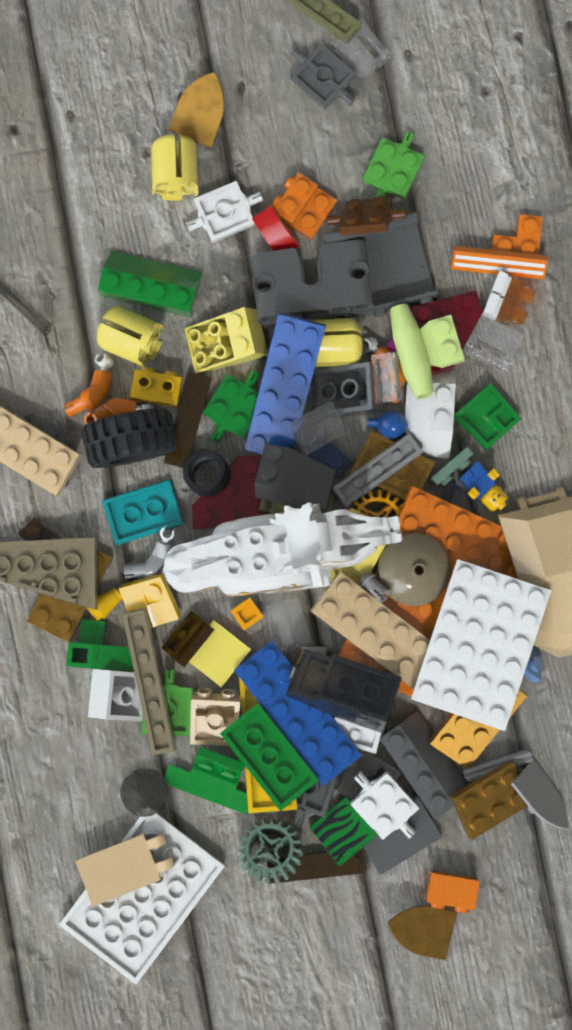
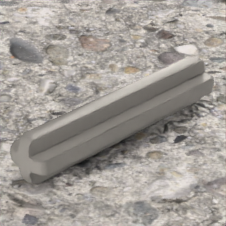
[463,749,533,782]

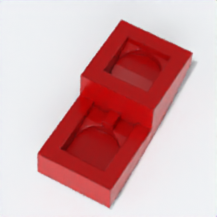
[252,206,300,251]

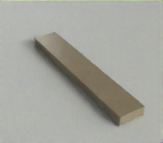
[122,608,177,756]

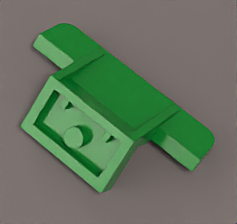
[165,747,248,814]

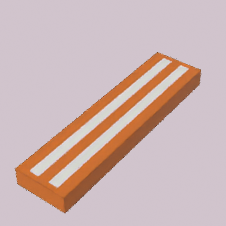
[451,246,548,280]

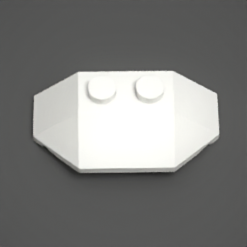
[405,365,456,459]

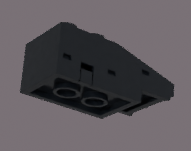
[286,649,402,734]

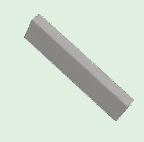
[332,433,423,508]

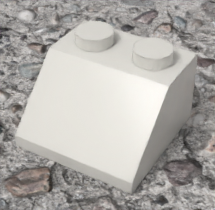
[88,669,143,721]

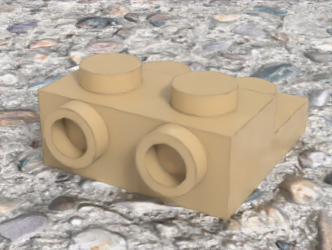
[190,688,241,746]

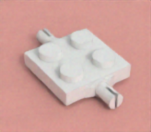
[186,181,263,243]
[350,771,419,840]

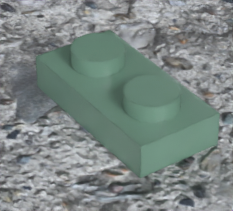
[430,447,473,487]

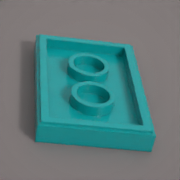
[102,479,184,546]

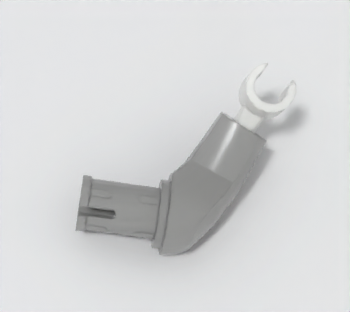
[124,525,177,578]

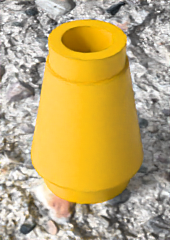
[87,588,122,621]

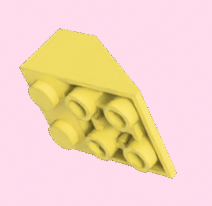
[184,307,268,374]

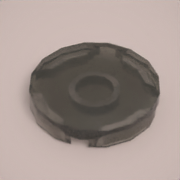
[120,768,169,817]

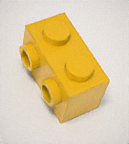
[130,367,183,409]

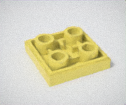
[189,620,251,687]

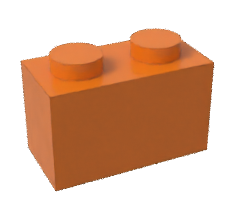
[425,870,480,913]

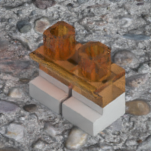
[481,271,536,326]

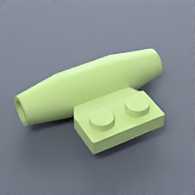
[390,304,465,399]

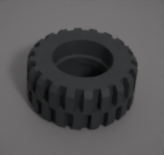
[81,408,178,468]

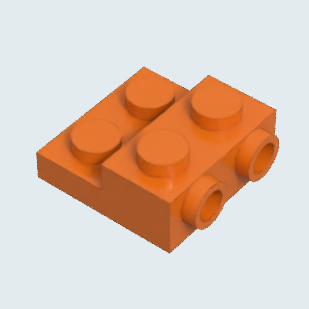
[272,172,338,241]

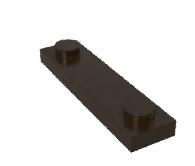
[267,848,366,884]

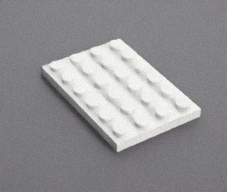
[411,559,552,731]
[59,806,225,984]

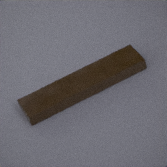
[164,372,212,469]

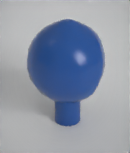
[368,410,408,439]

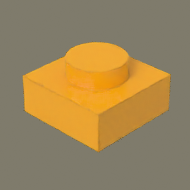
[231,598,263,631]

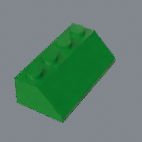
[98,251,203,318]

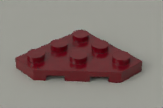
[410,291,483,375]
[192,455,264,530]

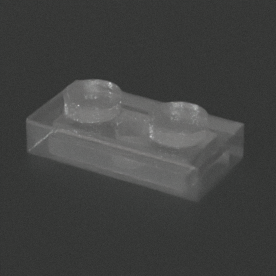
[371,352,401,403]

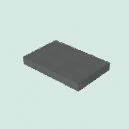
[364,795,442,875]

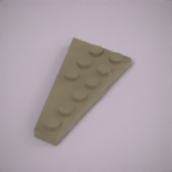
[0,537,98,610]

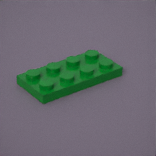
[220,703,319,811]

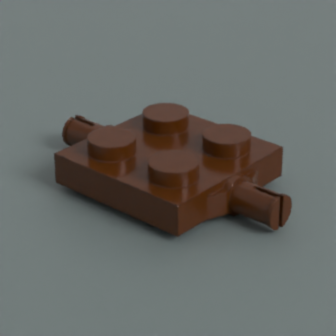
[326,196,407,236]

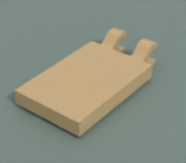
[75,833,175,907]

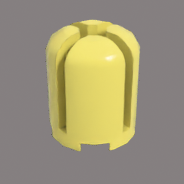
[151,134,199,201]
[97,306,165,368]
[309,318,363,367]

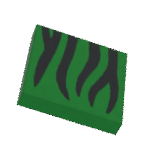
[309,797,378,866]

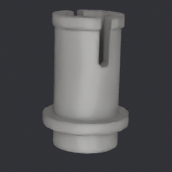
[360,573,390,603]

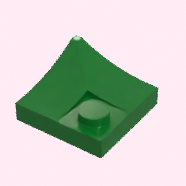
[454,383,522,450]

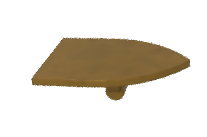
[169,72,224,148]
[387,906,457,960]

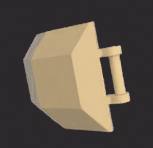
[498,487,572,658]

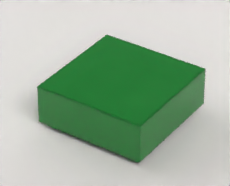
[79,619,106,645]

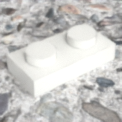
[334,717,381,754]

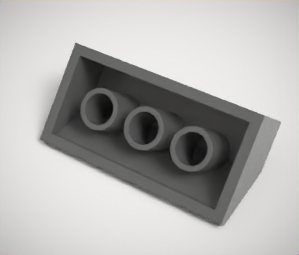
[380,710,469,819]

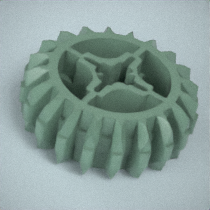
[237,817,304,885]

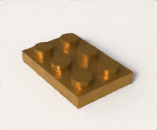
[350,431,435,500]
[450,760,528,840]

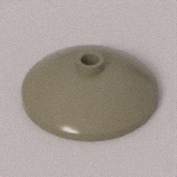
[378,533,450,606]

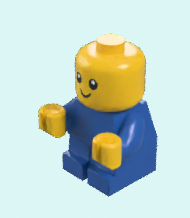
[459,461,508,512]

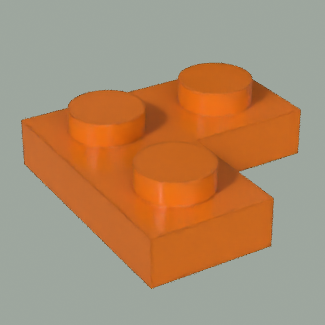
[491,214,543,255]

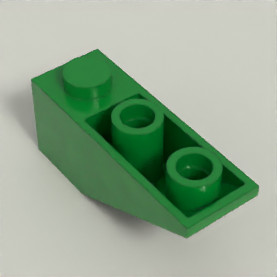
[66,642,134,672]

